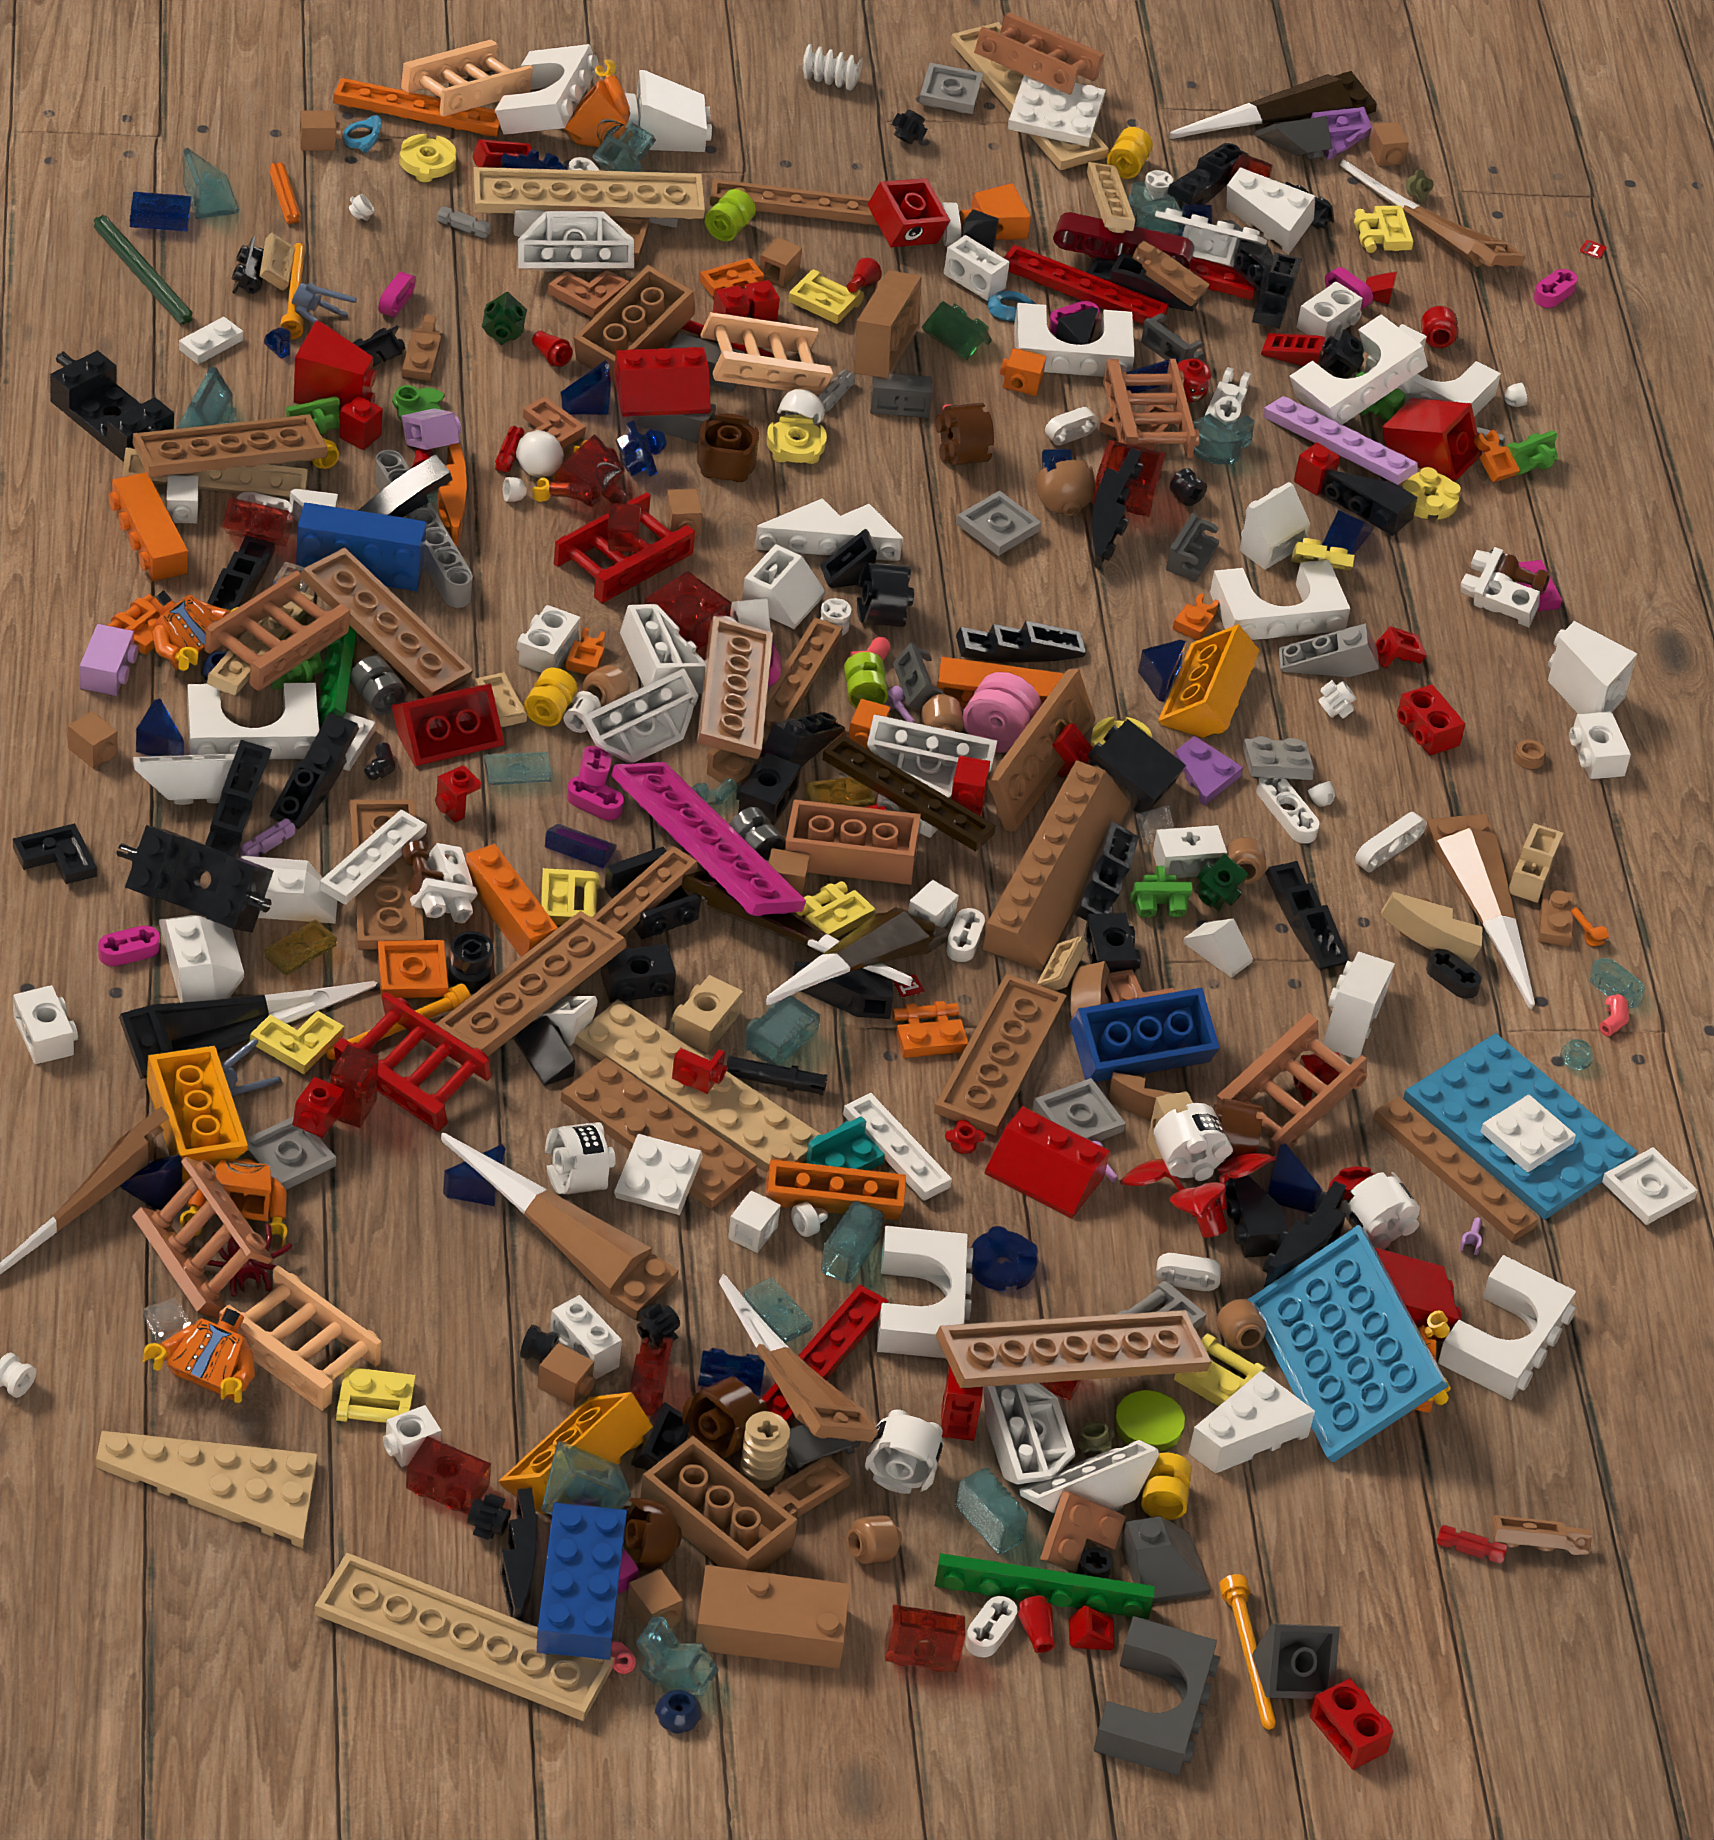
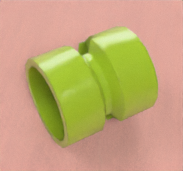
[704,189,756,241]
[844,652,888,709]

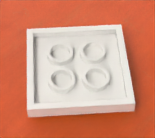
[1007,75,1106,147]

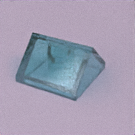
[183,148,240,219]
[541,1441,631,1515]

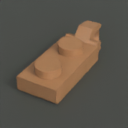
[1132,241,1210,306]
[402,315,441,381]
[769,1456,851,1518]
[1491,1515,1592,1555]

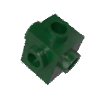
[482,291,527,345]
[1194,854,1249,911]

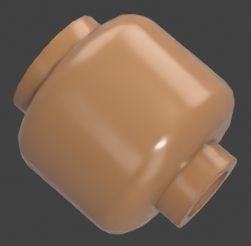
[583,665,630,707]
[921,694,964,733]
[1226,837,1266,884]
[1216,1299,1267,1350]
[846,1515,902,1565]

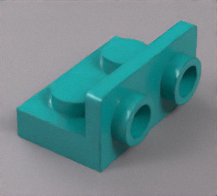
[806,1116,885,1170]

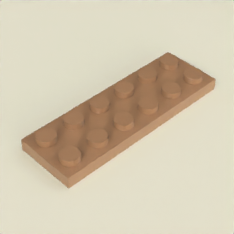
[133,414,327,477]
[301,548,473,697]
[697,616,773,759]
[987,669,1096,832]
[349,799,424,950]
[436,911,627,1057]
[934,973,1067,1136]
[560,1057,757,1210]

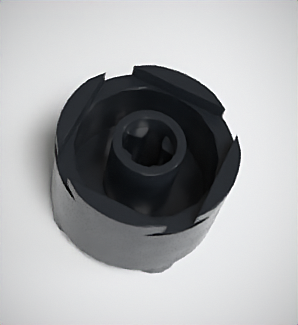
[857,563,914,627]

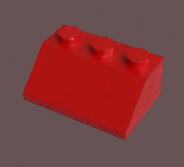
[613,347,711,417]
[391,683,505,766]
[984,1106,1110,1219]

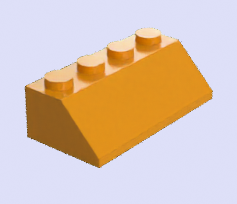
[1158,624,1260,738]
[146,1046,248,1183]
[499,1392,653,1514]

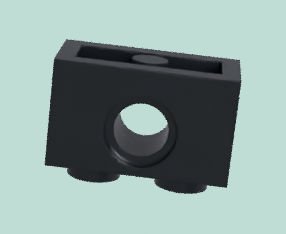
[736,753,801,826]
[1084,913,1141,974]
[601,944,676,1003]

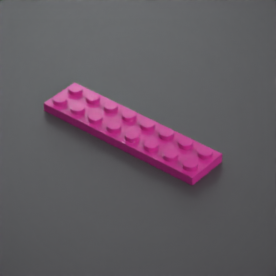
[611,762,806,916]

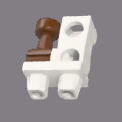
[1460,547,1551,628]
[402,840,478,923]

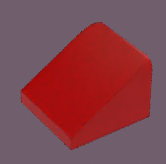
[1366,272,1397,304]
[1069,1606,1114,1650]

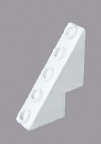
[755,498,903,561]

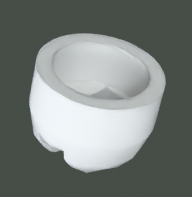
[1504,383,1527,407]
[503,477,527,502]
[1308,781,1335,807]

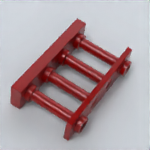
[553,492,695,604]
[333,992,491,1132]

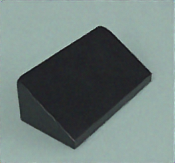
[962,209,999,252]
[515,1016,575,1086]
[631,1402,690,1470]

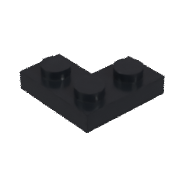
[13,823,97,884]

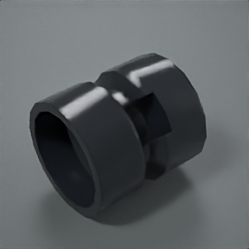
[448,931,493,994]

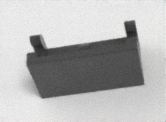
[1141,313,1205,364]
[870,373,932,418]
[1166,513,1220,581]
[893,642,944,711]
[786,1424,861,1475]

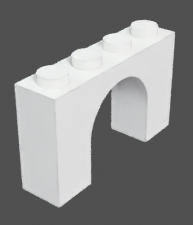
[495,44,599,135]
[1014,303,1134,377]
[1290,314,1428,425]
[1364,324,1501,417]
[1210,560,1350,640]
[187,683,319,759]
[877,1226,973,1359]
[1438,1255,1577,1400]

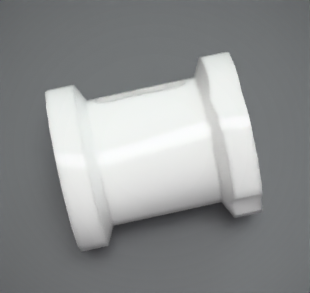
[1210,396,1241,431]
[563,691,601,733]

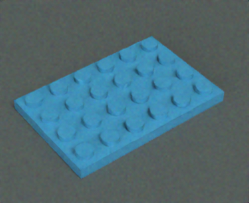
[1403,1033,1638,1220]
[1248,1225,1448,1463]

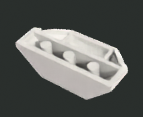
[518,211,634,272]
[581,668,699,764]
[867,714,997,793]
[133,754,235,805]
[207,856,338,924]
[159,915,244,1003]
[983,1383,1075,1484]
[1019,1440,1159,1514]

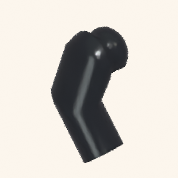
[364,742,395,781]

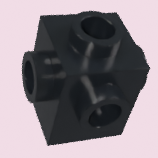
[1320,330,1364,379]

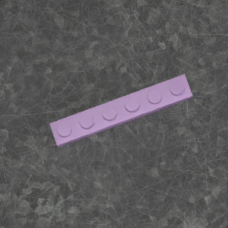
[1264,396,1418,485]

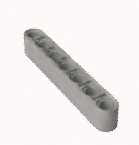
[375,449,473,608]

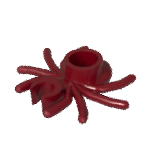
[206,1224,292,1297]

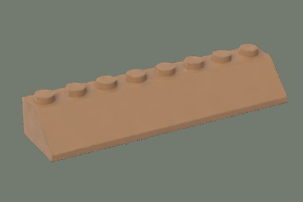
[982,760,1131,971]

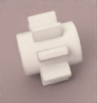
[1318,680,1357,719]

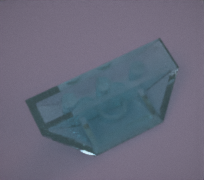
[176,366,237,429]

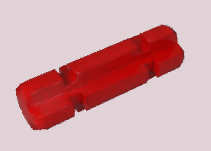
[495,426,525,473]
[1437,1525,1507,1564]

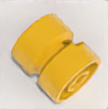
[1107,127,1153,179]
[523,667,578,727]
[1141,1452,1192,1520]

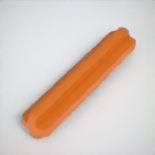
[270,162,301,225]

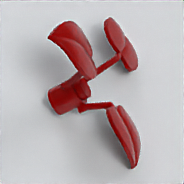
[1120,1153,1277,1238]

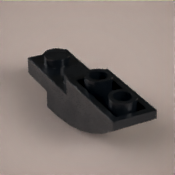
[1167,143,1249,207]
[1223,220,1273,292]
[1087,253,1203,312]
[1091,447,1144,569]
[269,712,359,829]
[1263,1181,1346,1287]

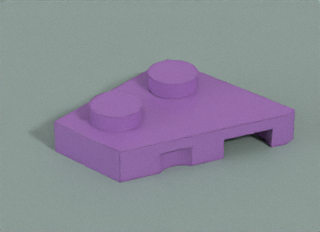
[1311,107,1372,160]
[1174,736,1243,806]

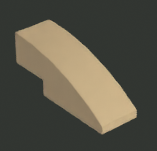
[1509,823,1564,903]
[1381,892,1482,965]

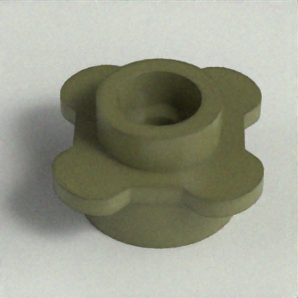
[1406,169,1434,203]
[1077,1421,1115,1454]

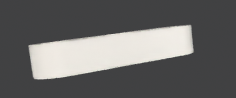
[1256,777,1319,843]
[1355,812,1427,872]

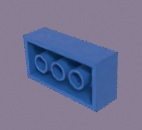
[296,502,427,591]
[1069,988,1220,1082]
[536,1503,627,1660]

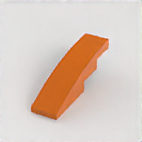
[437,443,467,548]

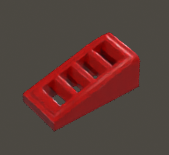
[473,139,538,168]
[1261,333,1326,366]

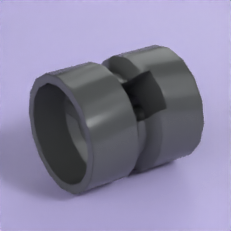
[350,656,407,715]
[729,807,786,861]

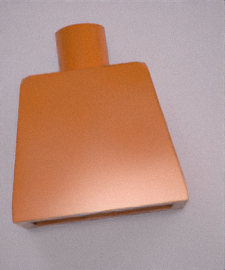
[959,183,1031,240]

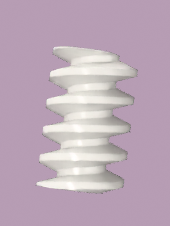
[802,44,863,91]

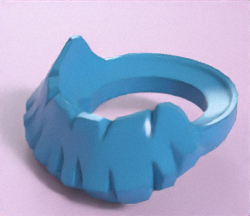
[343,115,382,153]
[988,291,1035,322]

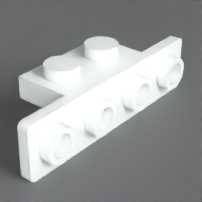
[1155,208,1267,267]

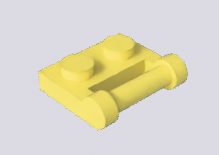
[788,269,864,324]
[541,868,601,925]
[1174,1333,1267,1406]
[336,1367,415,1423]

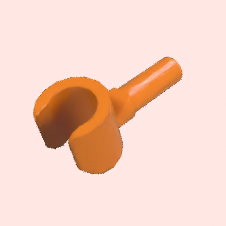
[1571,907,1609,947]

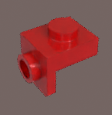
[435,765,481,823]
[672,1048,727,1094]

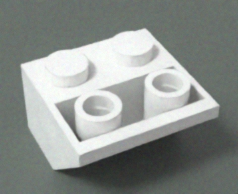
[1239,482,1310,570]
[742,544,825,629]

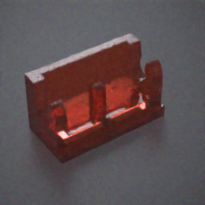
[629,1337,673,1416]

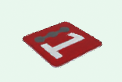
[1579,240,1607,259]
[893,974,925,998]

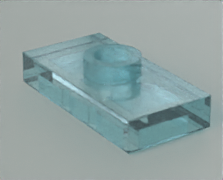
[484,752,552,785]
[743,1277,813,1344]

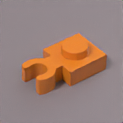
[1474,429,1520,483]
[1173,593,1219,640]
[565,627,605,675]

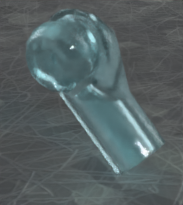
[692,778,738,805]

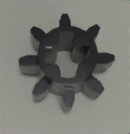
[891,110,928,144]
[637,1303,680,1348]
[467,1493,511,1540]

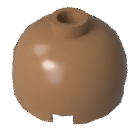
[1034,460,1096,516]

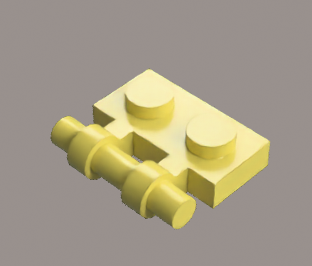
[1354,206,1414,253]
[795,881,876,939]

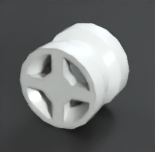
[1143,170,1173,205]
[820,598,852,636]
[0,1352,36,1398]

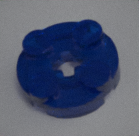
[971,1226,1038,1291]

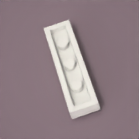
[320,810,427,905]
[843,1093,952,1201]

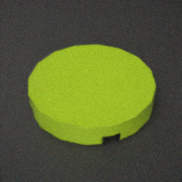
[1115,1390,1185,1452]

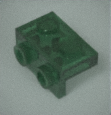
[921,301,992,360]

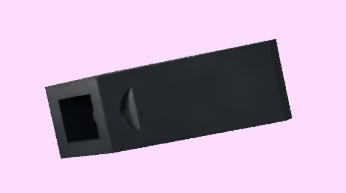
[1321,469,1418,536]
[760,712,846,767]
[793,961,893,1019]
[1219,1159,1289,1258]

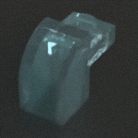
[593,123,656,172]
[1127,182,1183,236]
[1193,413,1255,464]
[636,1617,719,1696]

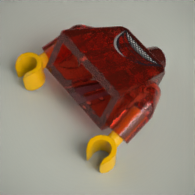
[532,434,628,508]

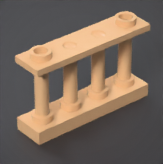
[401,40,533,117]
[700,312,833,395]
[219,1265,382,1411]

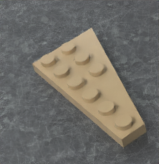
[96,1431,317,1548]

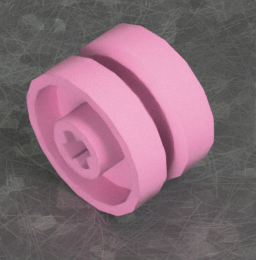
[963,672,1042,753]

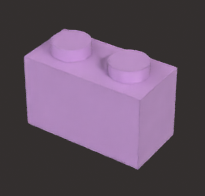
[401,408,461,450]
[80,624,138,696]

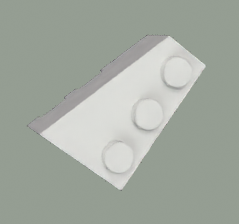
[1226,167,1315,255]
[620,604,706,694]
[1323,951,1395,1059]
[1188,1371,1315,1473]

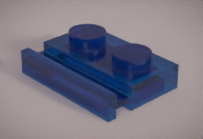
[129,192,191,232]

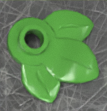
[392,385,445,421]

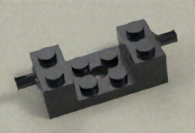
[50,350,174,462]
[117,825,274,933]

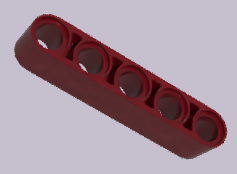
[1053,212,1195,269]

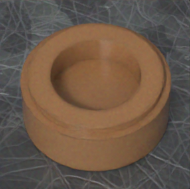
[1514,740,1546,769]

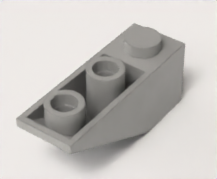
[1279,623,1379,677]

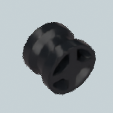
[1169,468,1207,506]
[520,1325,560,1364]

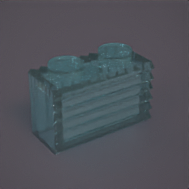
[745,995,820,1065]
[821,1201,884,1283]
[955,1467,1029,1554]

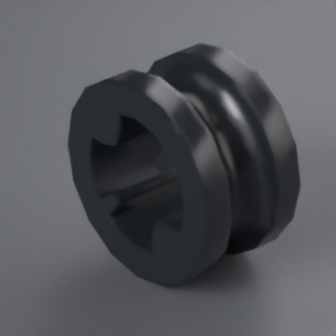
[1078,1547,1112,1579]

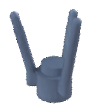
[291,282,357,325]
[221,1039,281,1098]

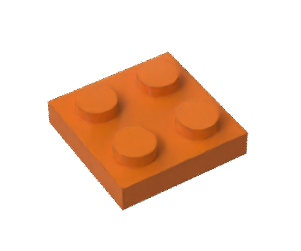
[377,940,448,999]

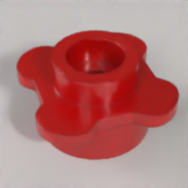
[945,1120,985,1154]

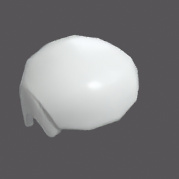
[777,389,825,424]
[516,430,564,478]

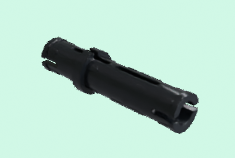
[726,1055,828,1096]

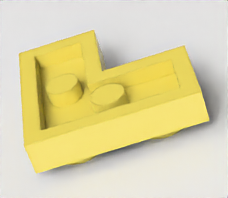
[1291,538,1354,571]
[250,1010,345,1074]

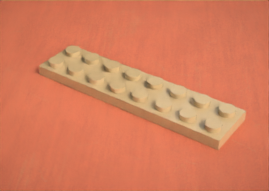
[951,22,1109,170]
[473,167,705,219]
[574,999,820,1173]
[314,1553,615,1721]

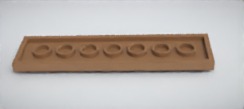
[936,1310,1212,1388]

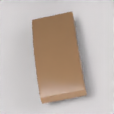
[1071,961,1110,1019]
[1108,1072,1175,1120]

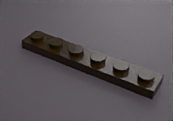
[822,734,996,852]

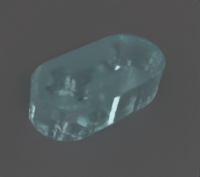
[1589,958,1645,1008]

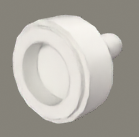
[791,1202,828,1237]

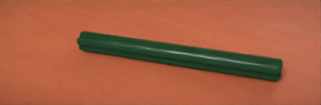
[94,215,193,325]

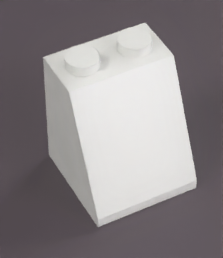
[637,70,712,152]
[1548,621,1637,714]

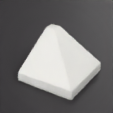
[513,210,544,237]

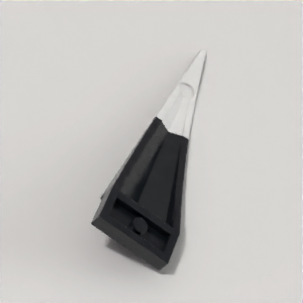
[119,981,378,1080]

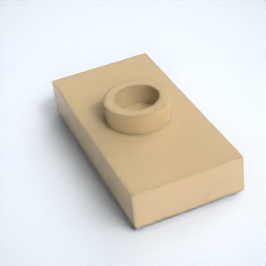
[260,232,295,291]
[475,672,527,727]
[1037,936,1088,991]

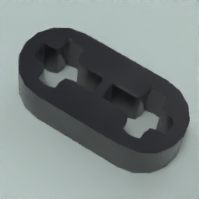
[1426,949,1482,999]

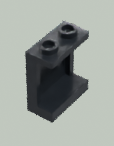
[1087,719,1186,817]
[604,847,701,939]

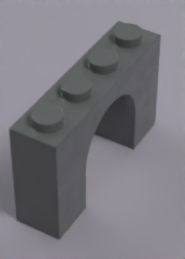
[637,333,745,443]
[1094,1616,1221,1776]

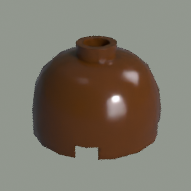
[622,1498,682,1571]

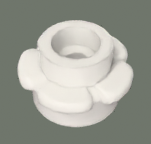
[349,194,375,221]

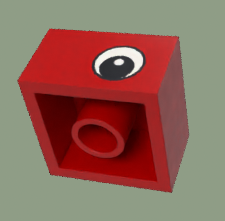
[867,178,951,247]

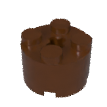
[935,403,994,465]
[697,413,759,482]
[1213,1098,1264,1164]
[682,1376,767,1458]

